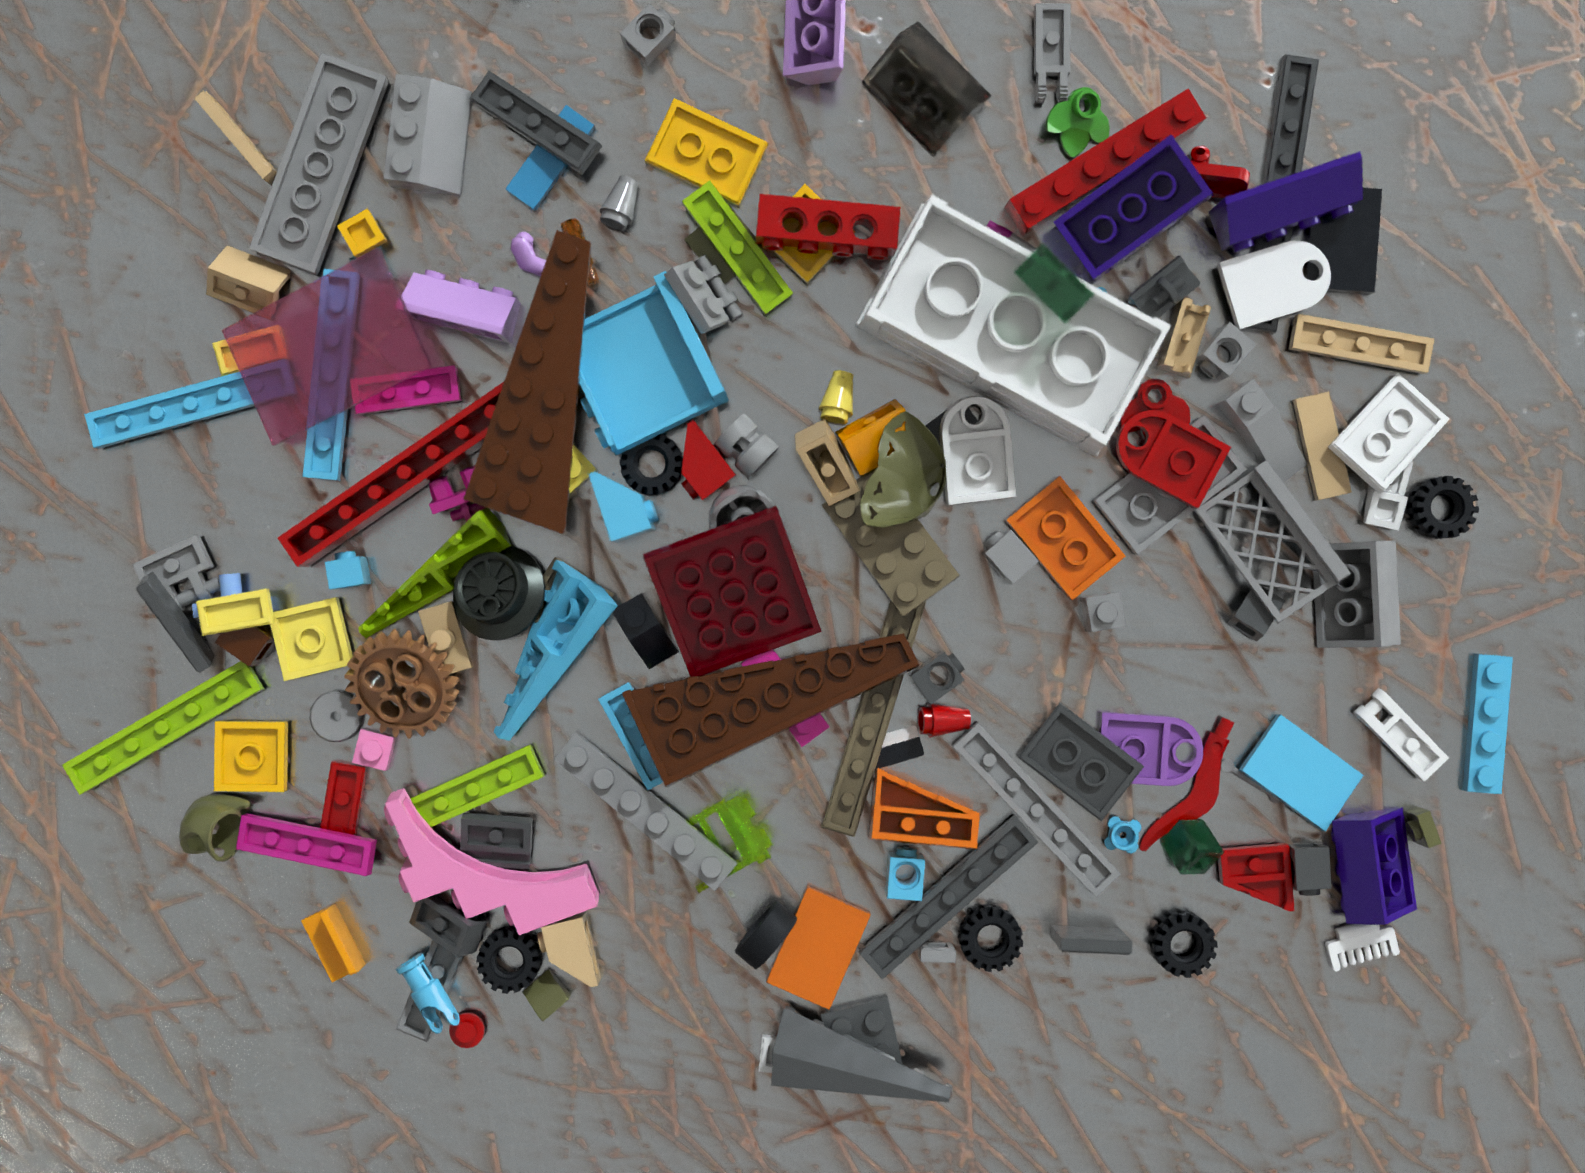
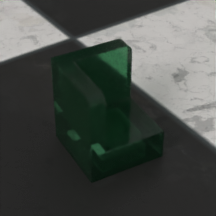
[1161,820,1224,875]

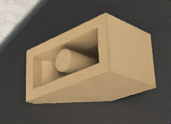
[795,419,860,506]
[537,912,601,987]

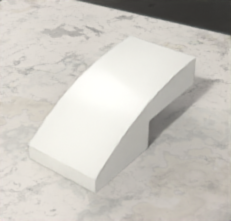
[1363,461,1414,531]

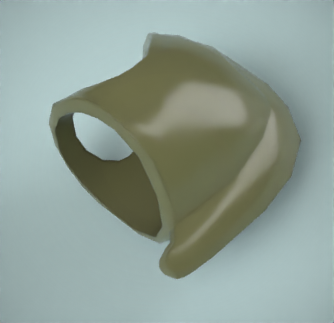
[179,793,250,862]

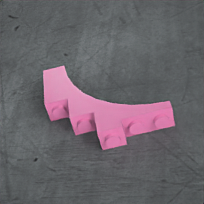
[384,788,600,935]

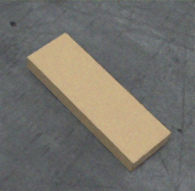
[194,90,277,186]
[1292,392,1352,501]

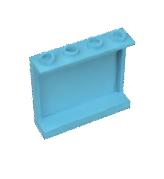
[579,271,729,456]

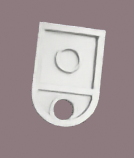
[1217,241,1331,330]
[939,396,1016,505]

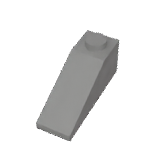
[1216,379,1307,483]

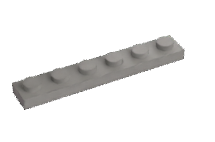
[952,722,1121,898]
[554,732,738,891]

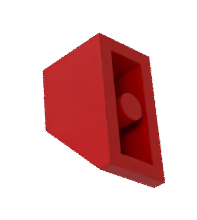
[681,420,737,501]

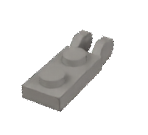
[1034,3,1071,103]

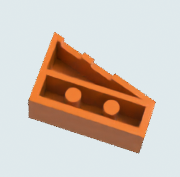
[869,768,980,850]

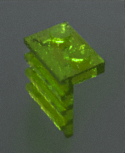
[686,790,774,893]

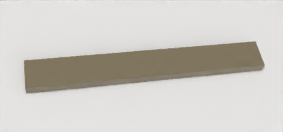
[821,600,926,837]

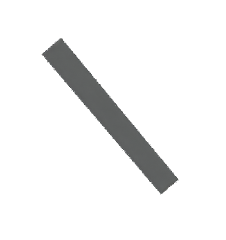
[1244,54,1319,334]

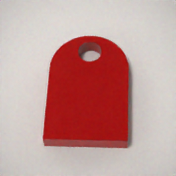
[1116,410,1231,509]

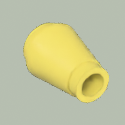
[819,370,854,424]

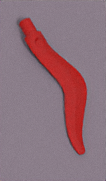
[1139,717,1234,851]

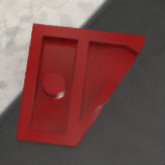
[1217,843,1295,912]

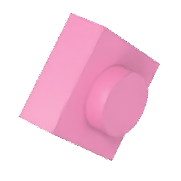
[352,728,396,771]

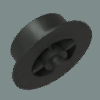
[453,546,545,641]

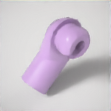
[511,232,546,276]

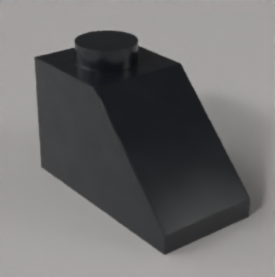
[612,593,679,669]

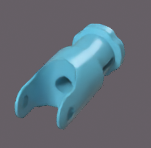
[396,953,460,1034]

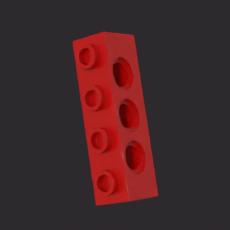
[755,194,901,260]

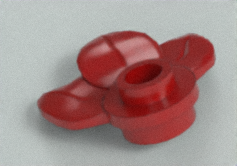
[1120,379,1190,438]

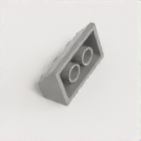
[383,74,473,196]
[1313,540,1401,648]

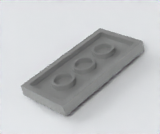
[1093,415,1247,555]

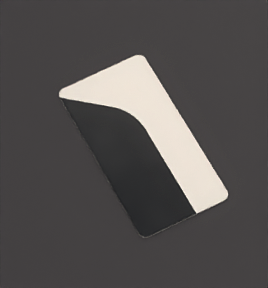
[875,725,924,770]

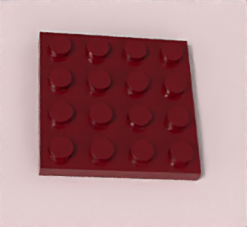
[643,506,822,677]

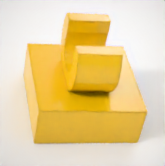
[337,208,387,259]

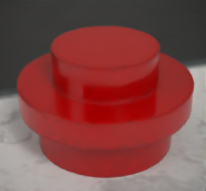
[449,1013,485,1048]

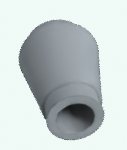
[599,175,639,231]

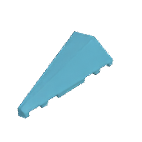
[494,560,618,741]

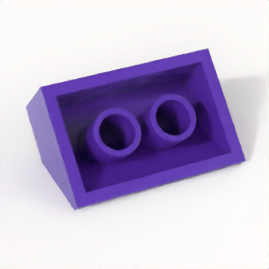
[1331,807,1417,925]

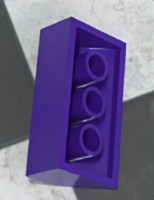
[1208,151,1363,253]

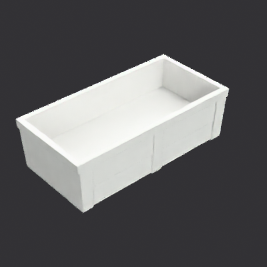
[855,195,1171,457]

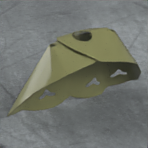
[860,411,947,528]

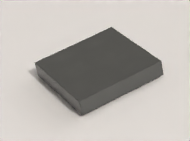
[1050,925,1132,955]

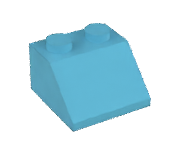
[588,472,659,543]

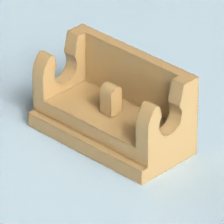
[1156,297,1211,378]

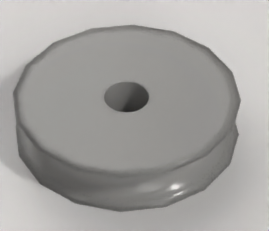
[309,690,363,742]

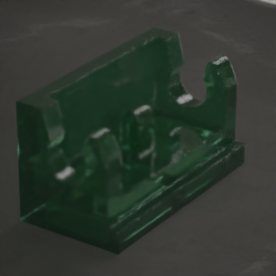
[1014,243,1094,323]

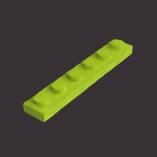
[62,661,264,795]

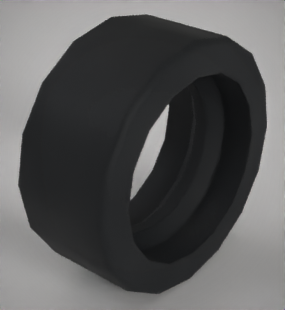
[735,901,797,969]

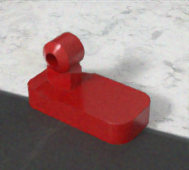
[1190,146,1250,198]

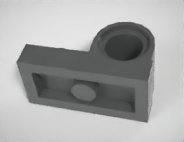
[409,895,488,957]

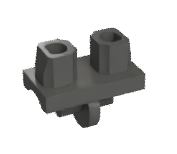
[1128,256,1201,318]

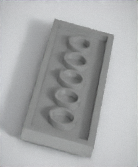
[249,52,389,275]

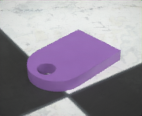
[1099,712,1203,786]

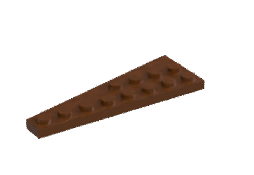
[464,230,592,534]
[622,633,919,788]

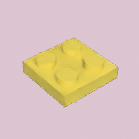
[270,597,353,681]

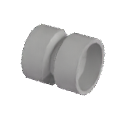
[713,413,779,479]

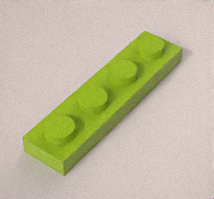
[682,180,793,315]
[410,744,545,827]

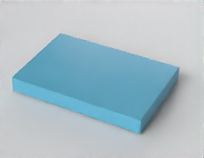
[1239,714,1364,832]

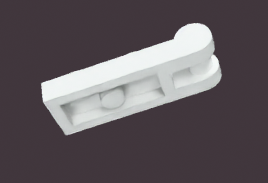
[1353,688,1449,782]

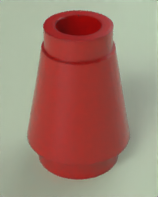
[918,703,971,738]

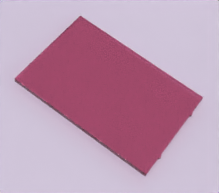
[222,248,432,446]

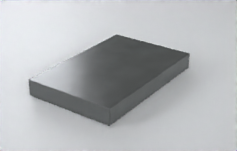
[1018,702,1144,822]

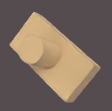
[418,601,473,674]

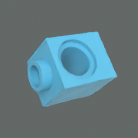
[885,847,925,901]

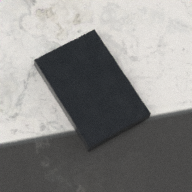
[1304,188,1382,294]

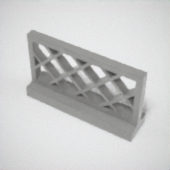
[1195,460,1351,624]

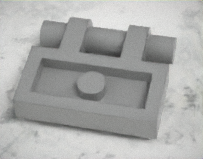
[664,255,743,334]
[132,535,220,611]

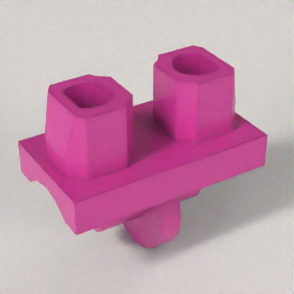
[429,465,486,522]

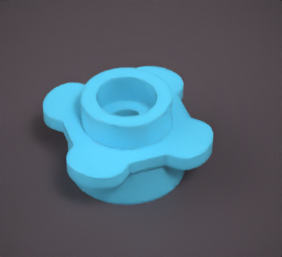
[1104,816,1142,854]

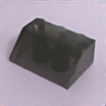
[861,21,992,155]

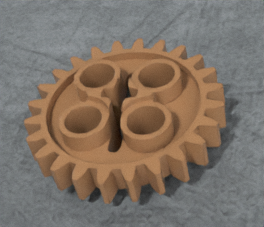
[344,629,459,739]

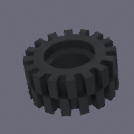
[619,434,683,496]
[1407,476,1479,539]
[958,905,1023,972]
[1150,910,1218,978]
[476,926,543,994]

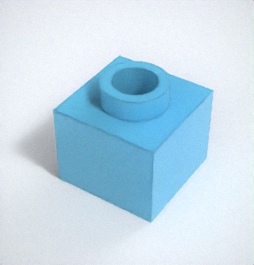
[325,551,371,590]

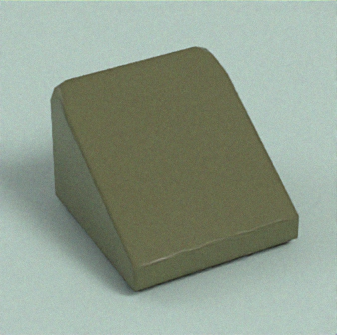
[522,968,571,1022]

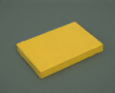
[645,98,768,207]

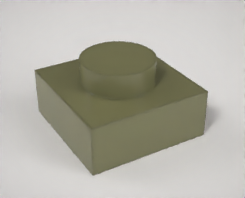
[1405,807,1442,848]

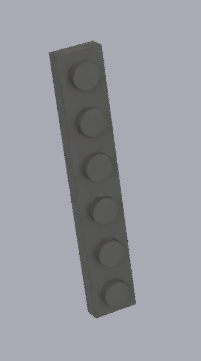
[859,815,1039,979]

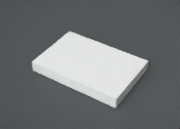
[1328,373,1449,494]

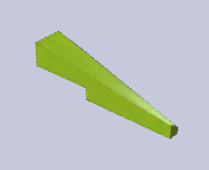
[358,508,511,638]

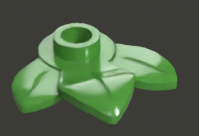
[1046,87,1110,158]

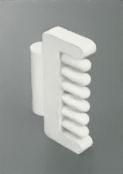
[1325,924,1400,971]

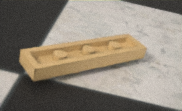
[1289,314,1434,374]

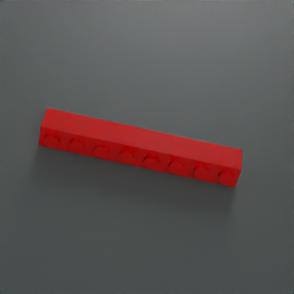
[277,382,504,567]

